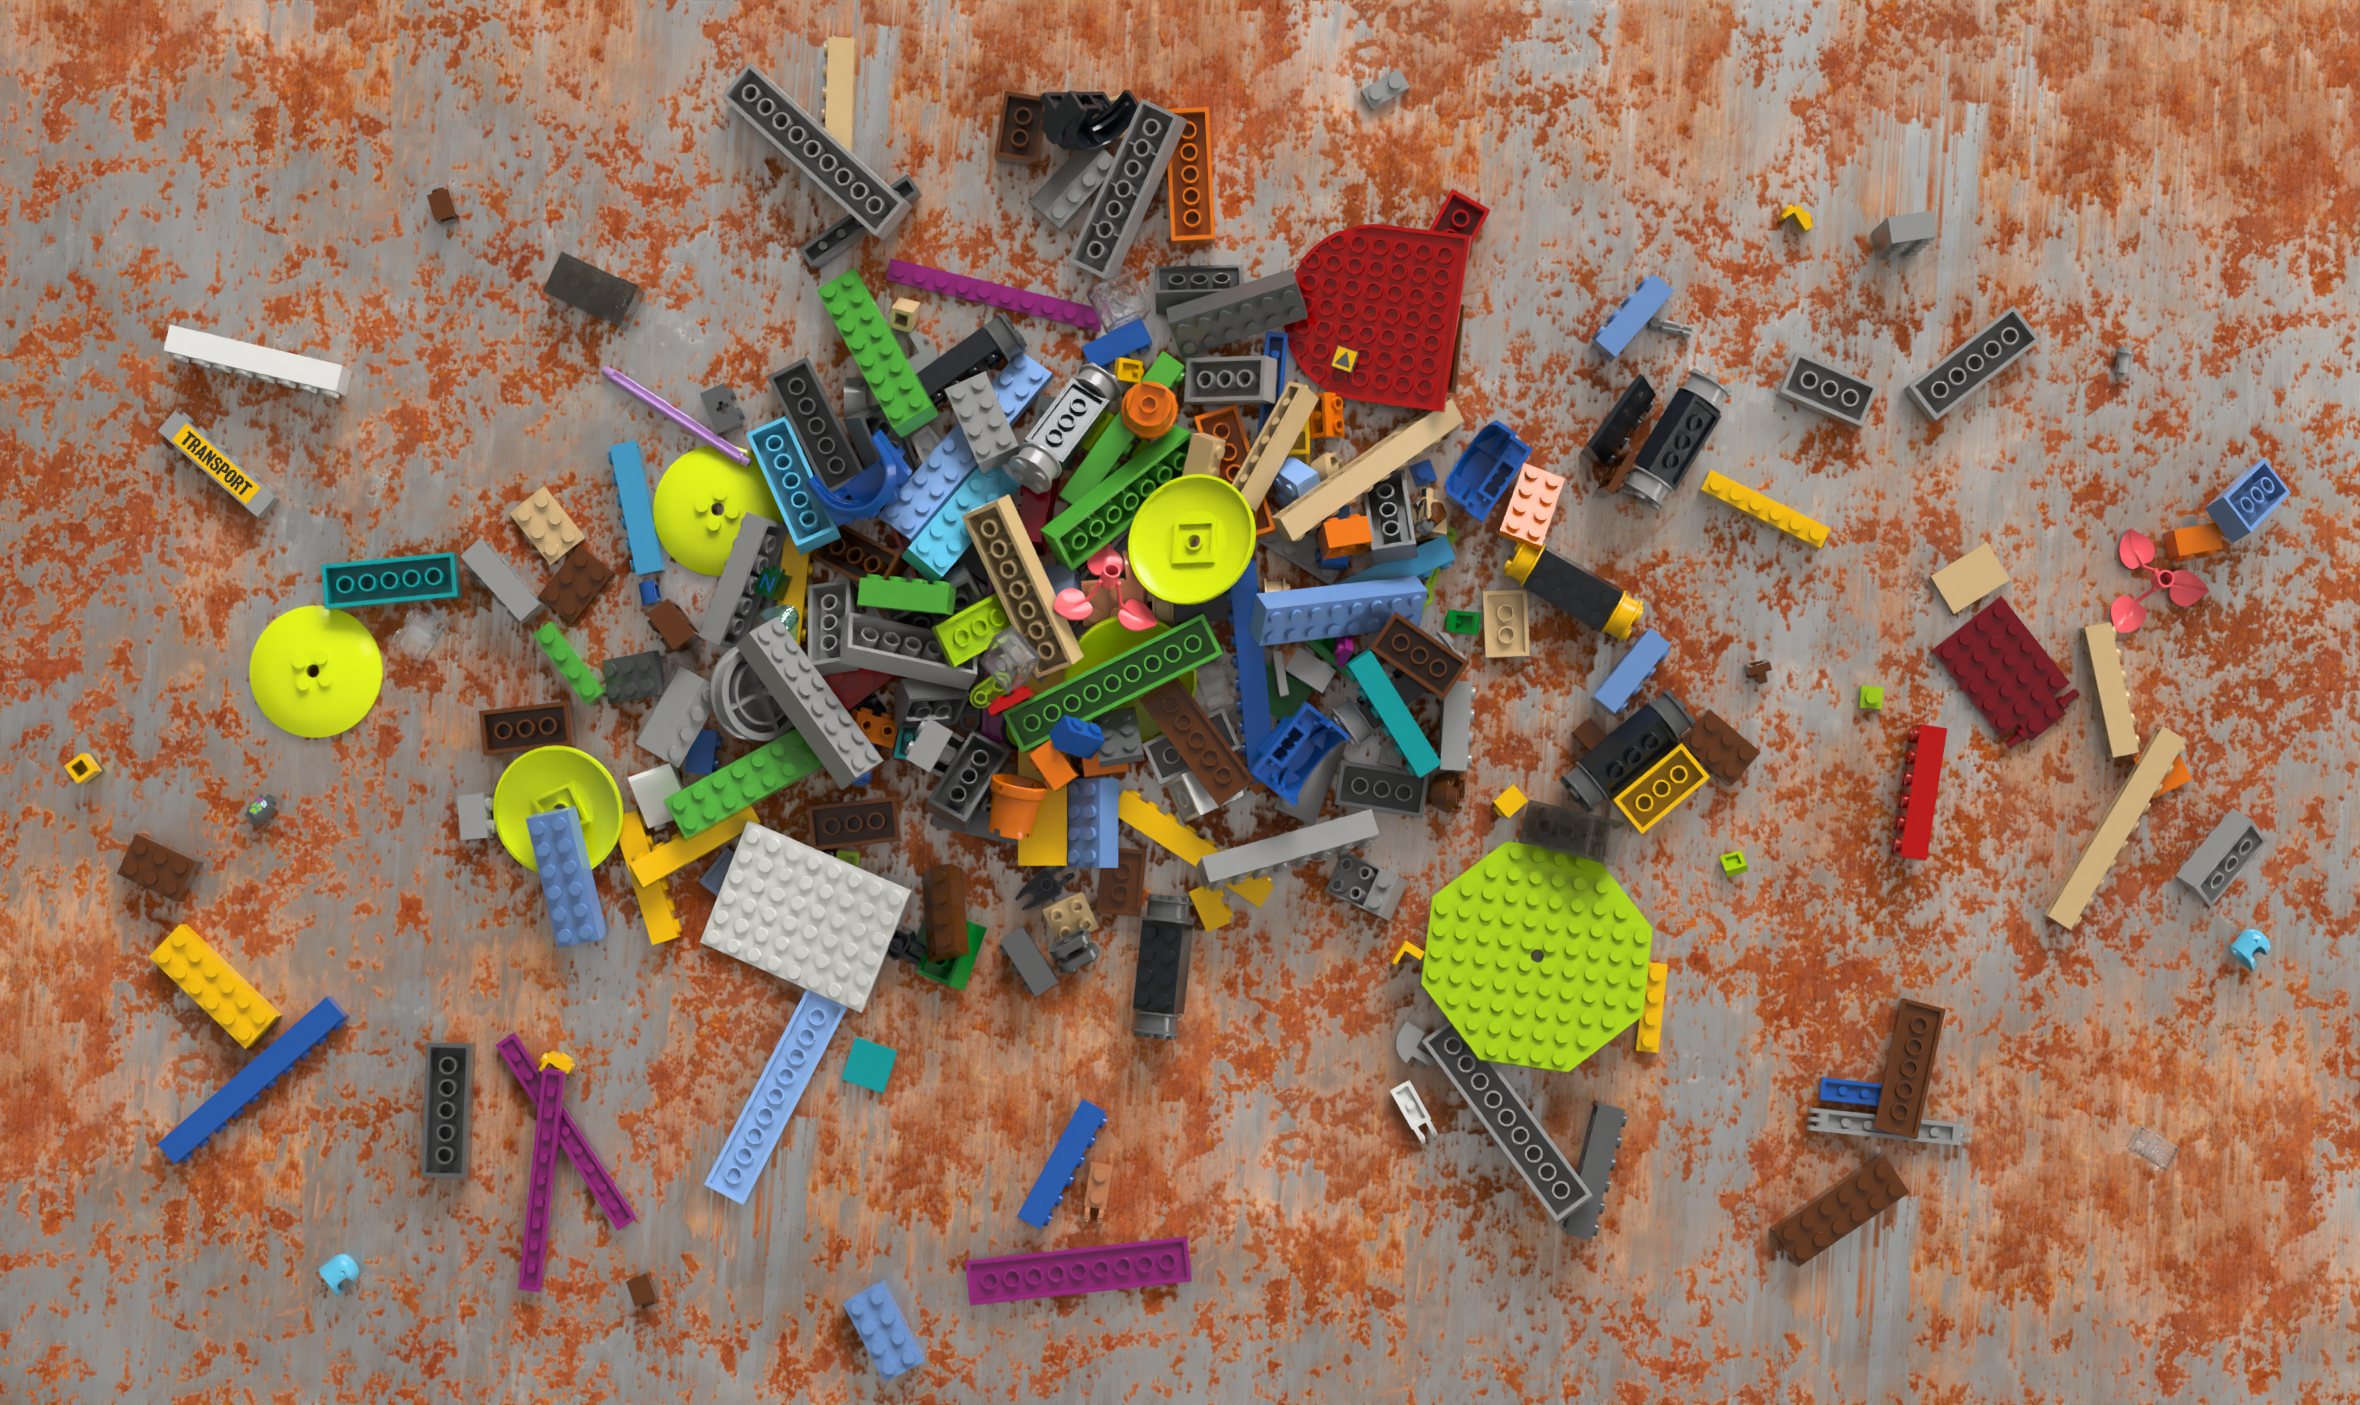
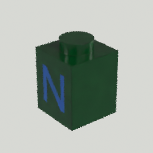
[754,565,792,601]

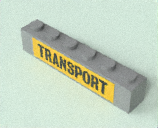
[158,411,280,519]

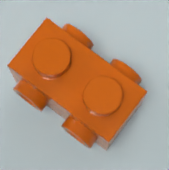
[1309,392,1345,440]
[851,707,898,748]

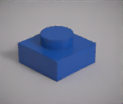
[1409,459,1437,488]

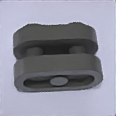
[1048,928,1099,974]

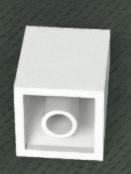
[628,763,684,831]
[1165,770,1244,824]

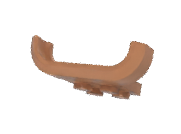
[1081,551,1148,626]

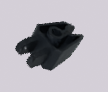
[1015,866,1075,910]
[886,924,927,966]

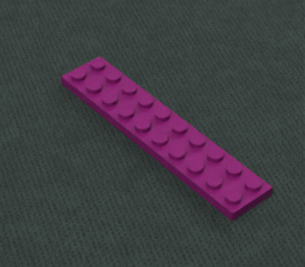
[965,1236,1192,1306]

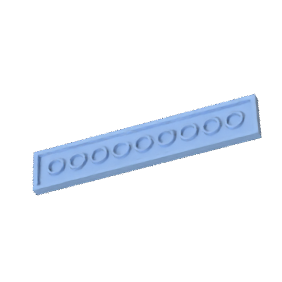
[878,351,1054,542]
[704,989,848,1205]

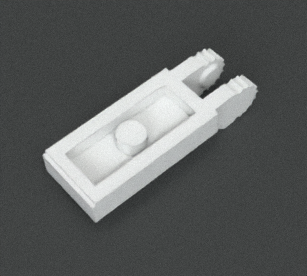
[1390,1080,1438,1144]

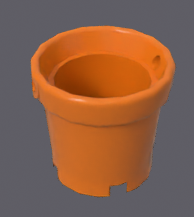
[1120,381,1178,439]
[988,774,1048,840]

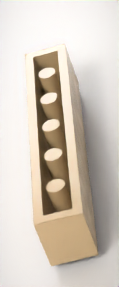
[822,37,857,153]
[1231,381,1319,512]
[1182,433,1226,547]
[2080,622,2141,758]

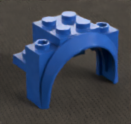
[1444,420,1533,523]
[806,429,912,527]
[1250,701,1349,806]

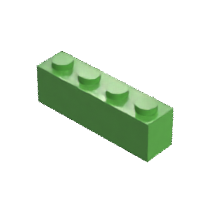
[533,621,607,706]

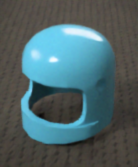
[2229,929,2270,972]
[318,1254,359,1297]

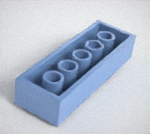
[526,806,607,948]

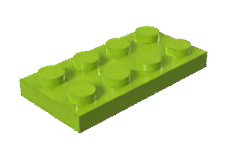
[931,592,1015,668]

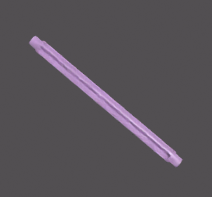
[601,365,752,468]

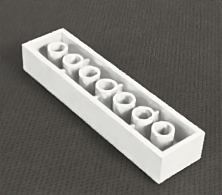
[163,325,352,399]

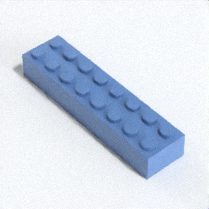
[1249,576,1428,646]

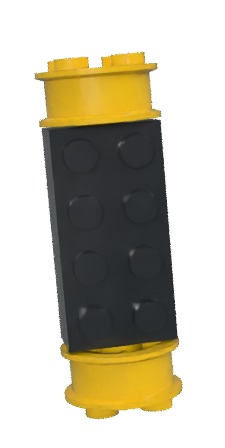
[1502,543,1644,643]

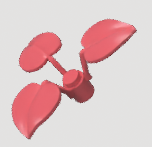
[2110,528,2209,633]
[1053,543,1157,631]

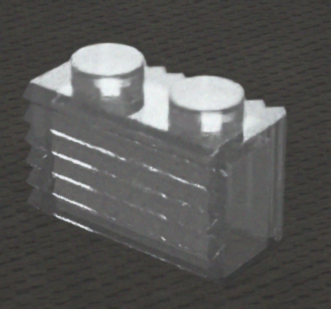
[2124,1124,2180,1172]

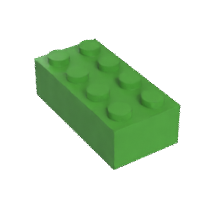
[857,574,956,615]

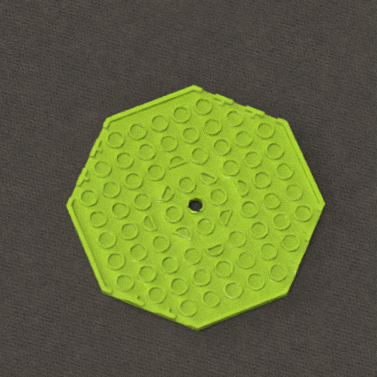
[1420,841,1653,1073]

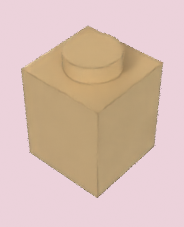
[889,297,920,333]

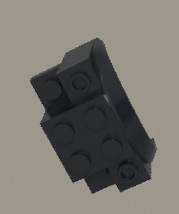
[1039,90,1139,151]

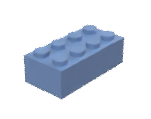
[1591,274,1674,363]
[2205,458,2291,543]
[1590,627,1671,715]
[1068,778,1118,868]
[843,1279,926,1382]

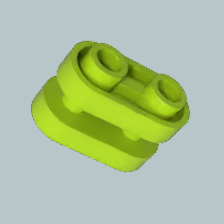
[970,671,1011,709]

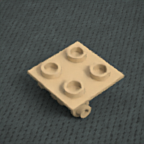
[1042,891,1099,941]

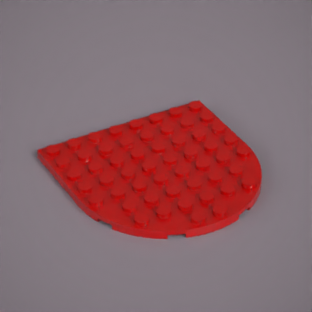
[1284,224,1472,413]

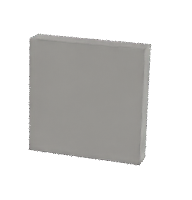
[1272,651,1289,698]

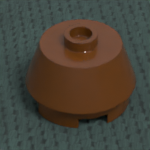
[1429,771,1465,815]

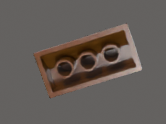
[922,863,969,963]

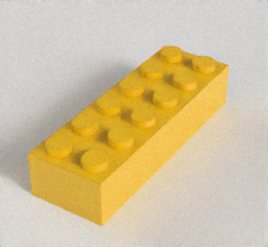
[149,924,282,1049]

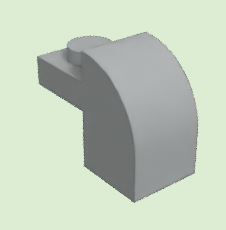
[908,330,939,374]
[844,377,868,428]
[1395,1021,1435,1068]

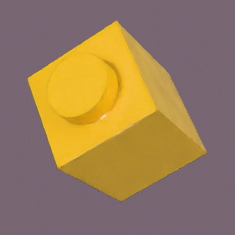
[64,753,102,785]
[1492,784,1528,819]

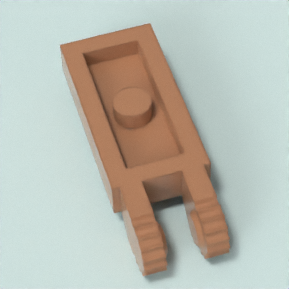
[1083,1161,1113,1227]

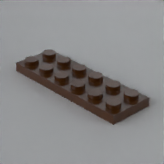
[1139,678,1255,807]
[1872,998,1946,1139]

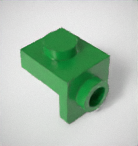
[1444,609,1481,635]

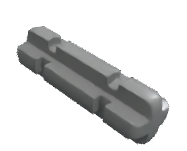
[1649,317,1692,338]

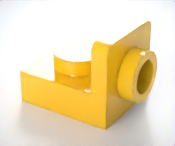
[1114,357,1144,385]

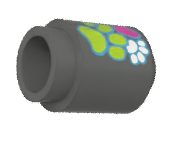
[244,794,278,826]

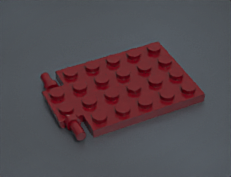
[1931,596,2080,750]

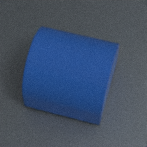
[638,580,662,606]

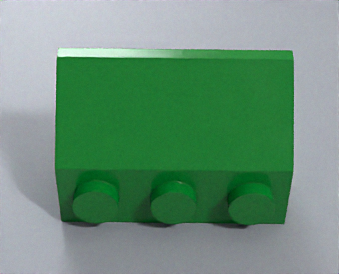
[916,920,987,990]

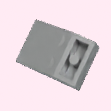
[1325,853,1408,921]

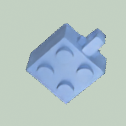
[1272,457,1320,507]

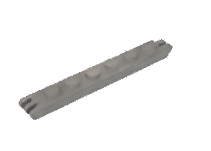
[1806,1107,1972,1146]

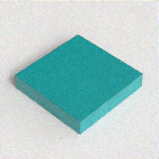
[841,1037,898,1093]

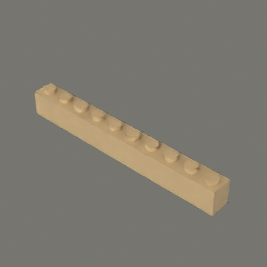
[1271,398,1464,542]
[2043,726,2186,930]

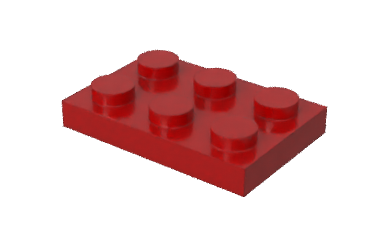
[987,686,1037,717]

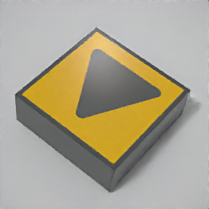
[1331,345,1360,374]

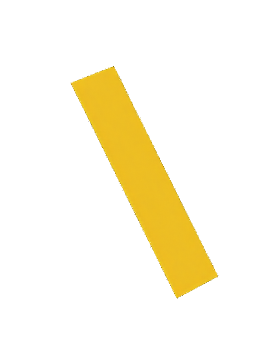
[1018,646,1067,866]

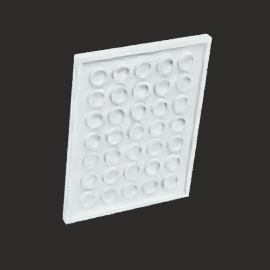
[700,820,911,1013]

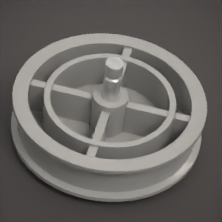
[710,646,793,741]

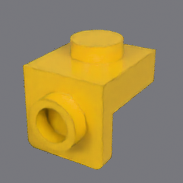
[1778,204,1813,235]
[538,1051,576,1074]

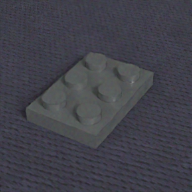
[603,650,664,704]
[1092,707,1144,768]

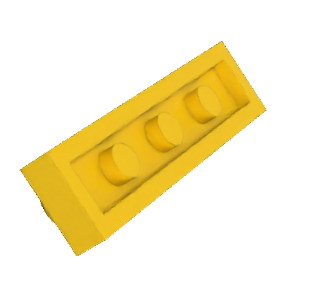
[1635,962,1668,1053]

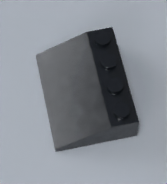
[1580,374,1656,468]

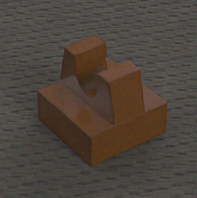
[1744,659,1772,684]

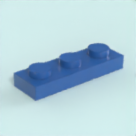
[1818,1077,1882,1106]

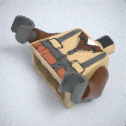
[1410,488,1447,543]

